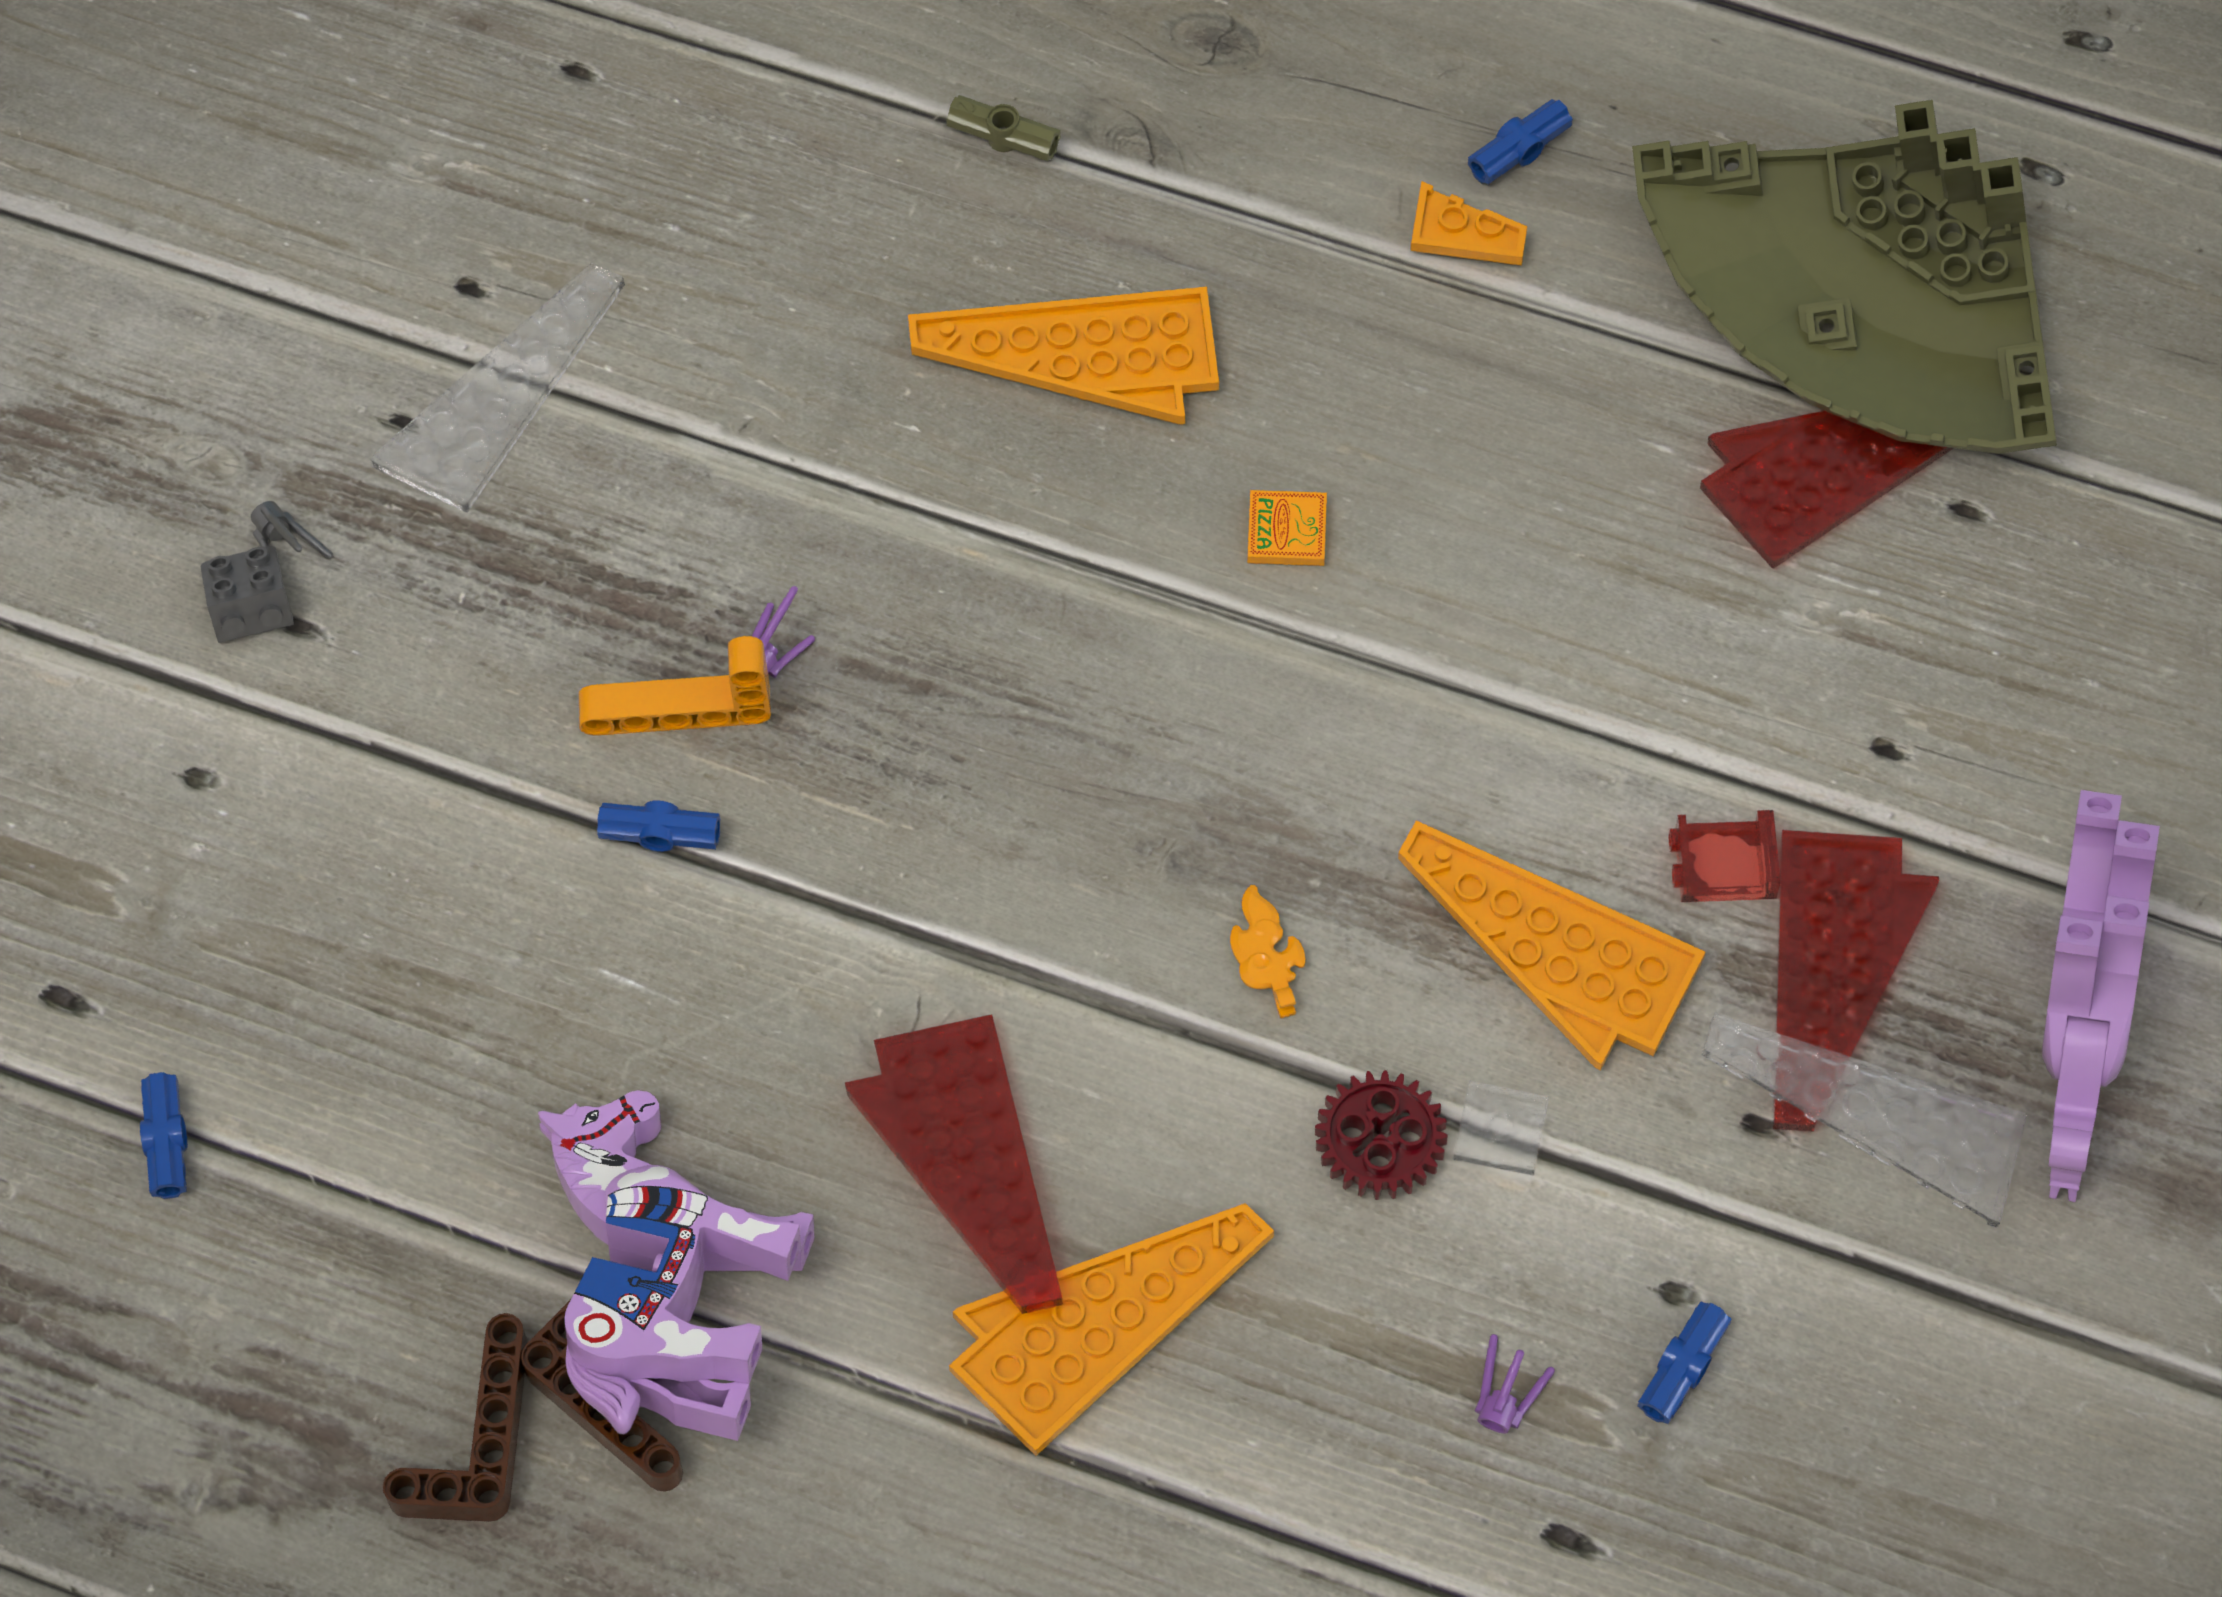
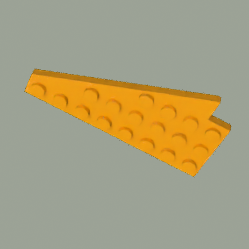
[908,287,1219,424]
[1398,820,1706,1071]
[949,1203,1274,1456]

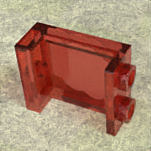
[1668,810,1781,902]

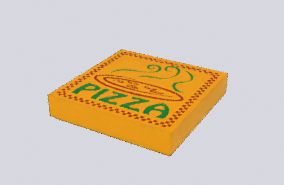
[1247,490,1327,566]

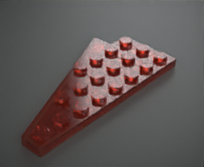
[1700,411,1954,569]
[1773,830,1939,1132]
[845,1014,1063,1314]

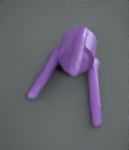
[752,586,815,678]
[1475,1334,1555,1434]

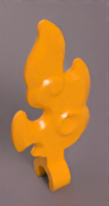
[1230,885,1305,1018]

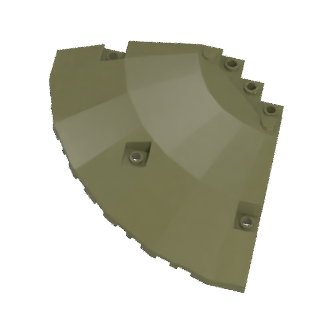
[1632,100,2057,454]

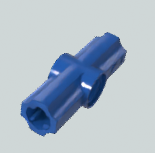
[1468,99,1573,184]
[597,800,721,852]
[140,1072,188,1199]
[1637,1301,1732,1424]

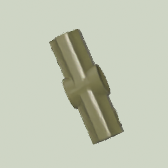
[946,95,1061,161]

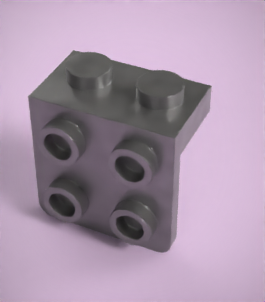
[200,546,294,643]

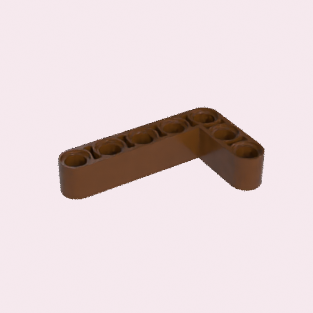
[521,1299,683,1492]
[383,1313,528,1522]

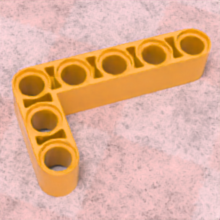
[579,636,771,735]

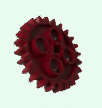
[1315,1070,1448,1200]

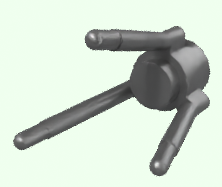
[250,501,333,559]

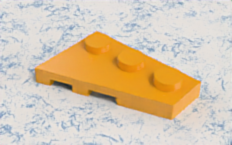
[1411,181,1527,266]

